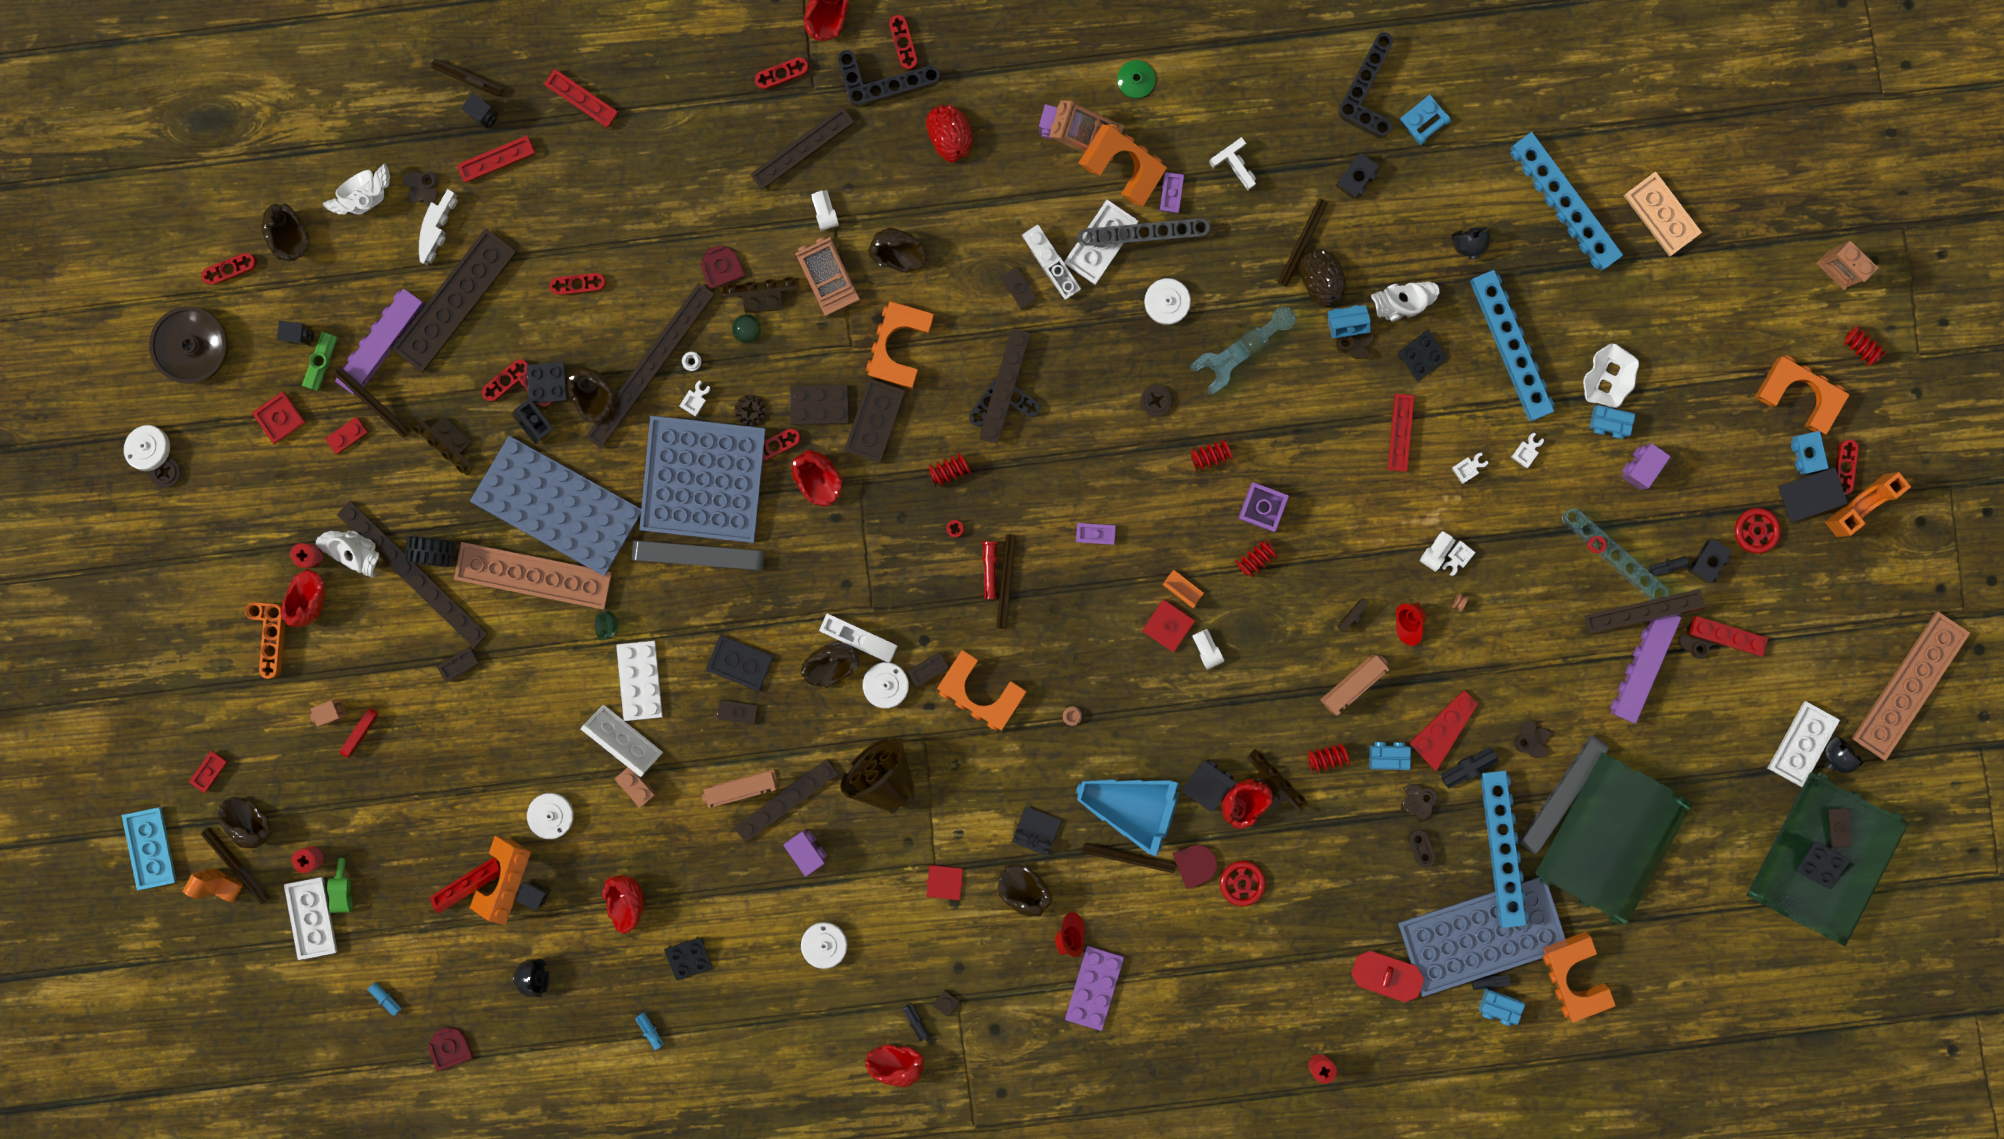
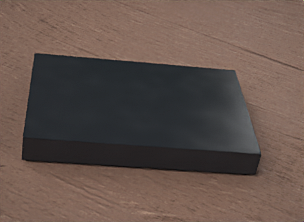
[1778,467,1848,522]
[706,635,774,692]

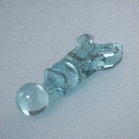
[1189,306,1296,395]

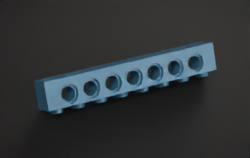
[1510,132,1623,271]
[1470,270,1555,422]
[1480,771,1528,928]

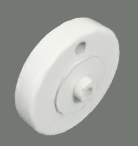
[1144,278,1191,325]
[124,425,170,471]
[863,662,909,708]
[527,793,574,839]
[801,922,848,969]

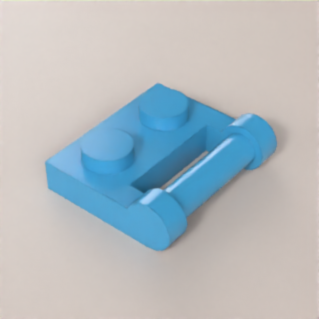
[1399,95,1451,145]

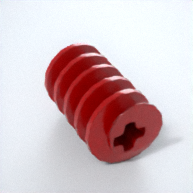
[1843,325,1887,367]
[1191,439,1233,473]
[929,453,972,488]
[1235,539,1278,578]
[290,543,323,568]
[1308,743,1350,775]
[291,846,324,873]
[1308,1054,1337,1084]

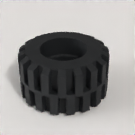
[405,536,456,567]

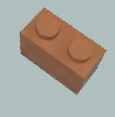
[310,699,348,727]
[615,767,657,808]

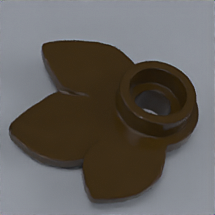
[402,171,439,206]
[1336,333,1373,359]
[1679,621,1714,659]
[1514,720,1551,758]
[1401,784,1437,821]

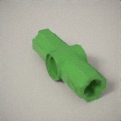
[302,332,338,391]

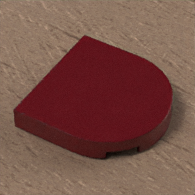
[701,246,746,290]
[1172,845,1217,889]
[429,1027,474,1072]

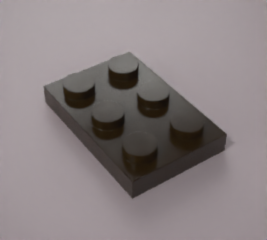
[790,385,849,425]

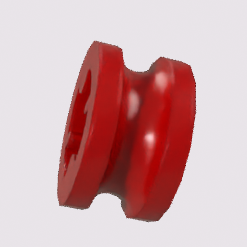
[946,520,964,537]
[1587,536,1606,553]

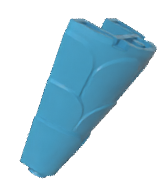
[1076,779,1180,856]

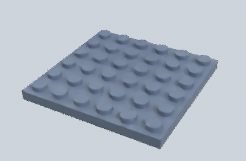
[639,415,766,543]

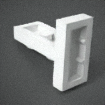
[1209,137,1256,191]

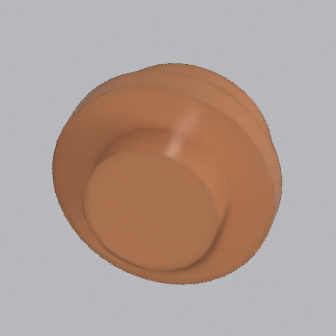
[1063,707,1082,726]

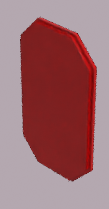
[1351,950,1424,1002]

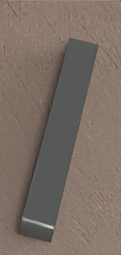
[1076,219,1210,246]
[631,541,765,570]
[1518,735,1609,855]

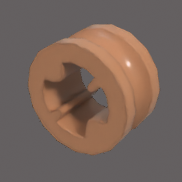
[1452,592,1469,612]

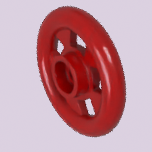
[1735,508,1781,554]
[1220,861,1266,907]

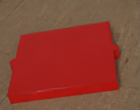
[926,865,963,900]

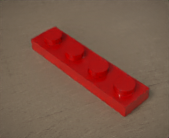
[544,69,618,128]
[457,135,536,183]
[1387,394,1415,472]
[1689,616,1768,657]
[430,857,501,914]

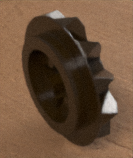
[1140,385,1171,416]
[735,395,766,426]
[149,457,181,487]

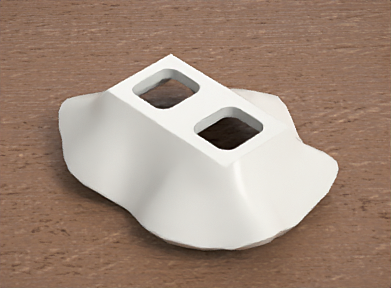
[1583,344,1639,408]

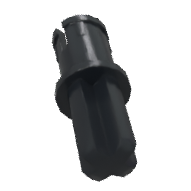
[1649,556,1689,576]
[1472,975,1511,990]
[903,1003,930,1041]

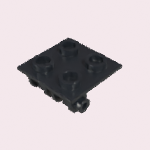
[1397,329,1447,381]
[526,362,567,403]
[1012,806,1061,856]
[1795,841,1851,889]
[664,937,713,981]

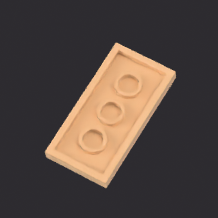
[1623,171,1702,257]

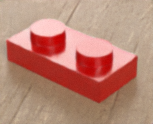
[325,417,369,455]
[189,751,229,793]

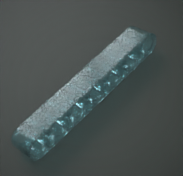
[1562,508,1669,600]

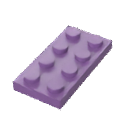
[1065,945,1124,1031]

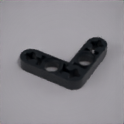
[969,378,1040,426]

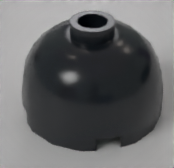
[1451,227,1491,259]
[1825,735,1864,774]
[513,959,549,997]

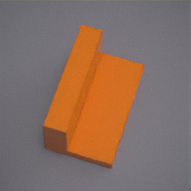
[1162,570,1204,608]

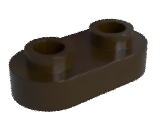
[1408,830,1435,868]

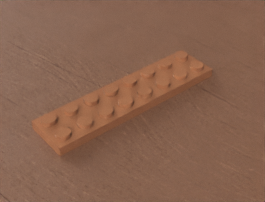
[454,542,613,610]
[1851,612,1970,761]

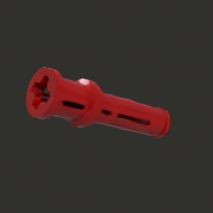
[981,541,998,599]

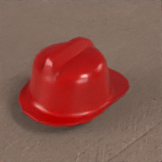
[1396,602,1426,646]
[1055,912,1085,957]

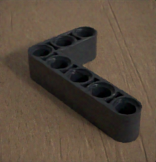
[1338,32,1393,138]
[838,50,940,108]

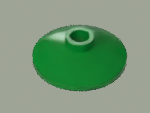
[1117,60,1155,99]

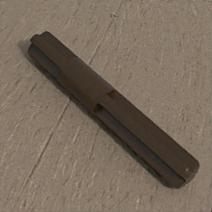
[431,59,504,97]

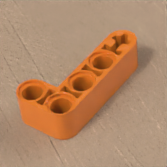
[245,602,286,679]
[183,868,243,903]

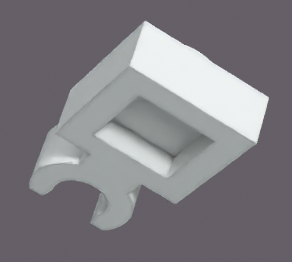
[680,381,711,417]
[1511,433,1544,468]
[1452,453,1488,484]
[1442,541,1475,576]

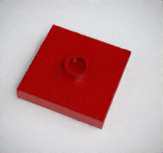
[252,391,306,445]
[1142,599,1195,653]

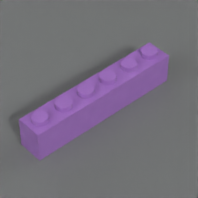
[335,289,426,396]
[1610,615,1681,724]

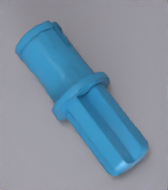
[367,981,401,1016]
[635,1013,665,1050]

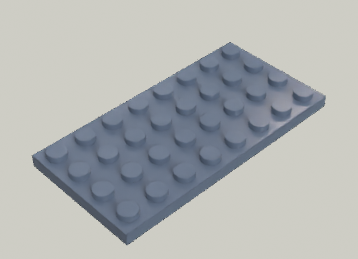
[470,436,641,577]
[1398,875,1565,997]

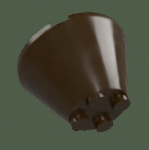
[840,737,914,814]

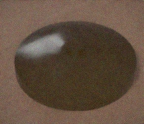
[149,307,228,384]

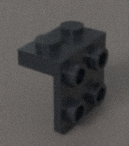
[1182,760,1236,812]

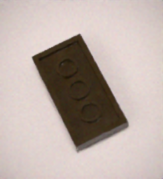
[844,378,905,463]

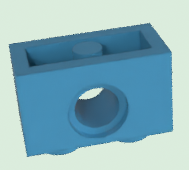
[1791,431,1828,474]

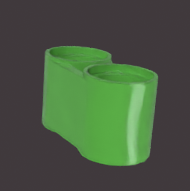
[327,858,353,913]

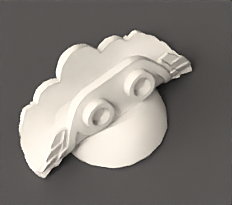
[323,163,390,214]
[1371,281,1439,322]
[316,531,379,578]

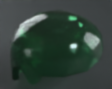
[731,314,761,343]
[595,611,619,641]

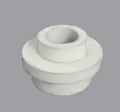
[682,352,701,371]

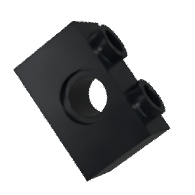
[461,93,498,129]
[1335,153,1378,200]
[277,321,314,346]
[511,398,554,444]
[1688,538,1732,583]
[515,879,551,911]

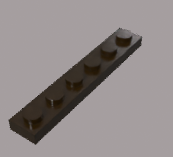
[750,106,854,190]
[979,328,1030,444]
[1585,589,1705,635]
[734,759,838,843]

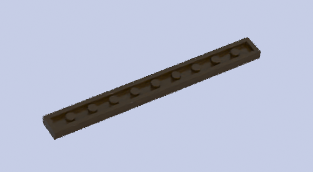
[585,283,715,449]
[337,501,488,648]

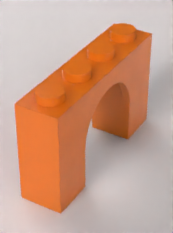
[1078,124,1167,207]
[866,301,934,389]
[1754,356,1849,436]
[1825,472,1911,537]
[937,650,1027,731]
[470,835,531,925]
[1542,931,1615,1023]

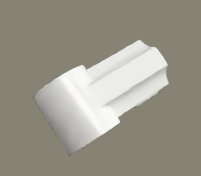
[812,190,839,231]
[1419,531,1456,572]
[1192,629,1224,670]

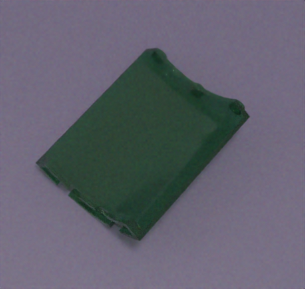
[1535,752,1693,925]
[1746,772,1909,947]

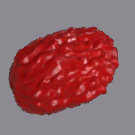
[804,0,849,42]
[925,104,973,163]
[791,450,843,507]
[280,569,325,628]
[1222,779,1273,829]
[601,875,644,934]
[865,1044,924,1087]

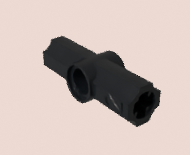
[1440,747,1499,789]

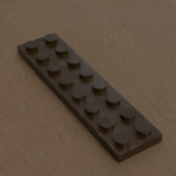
[392,228,517,373]

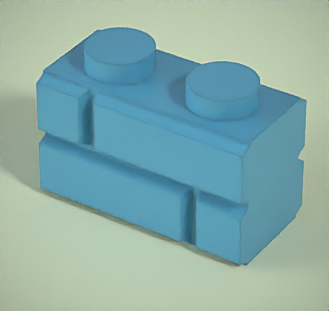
[1328,305,1370,339]
[1589,405,1635,440]
[1369,742,1411,770]
[1478,989,1525,1026]

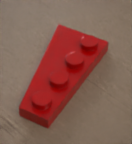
[1408,690,1478,771]

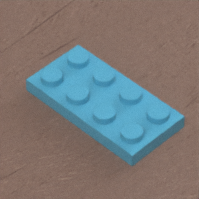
[122,807,177,890]

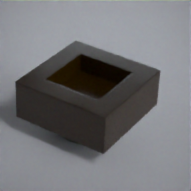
[933,989,960,1017]

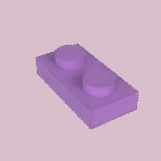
[1160,172,1184,214]
[1076,523,1116,545]

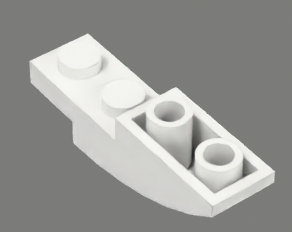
[419,189,458,266]
[1022,224,1081,300]
[819,614,898,663]

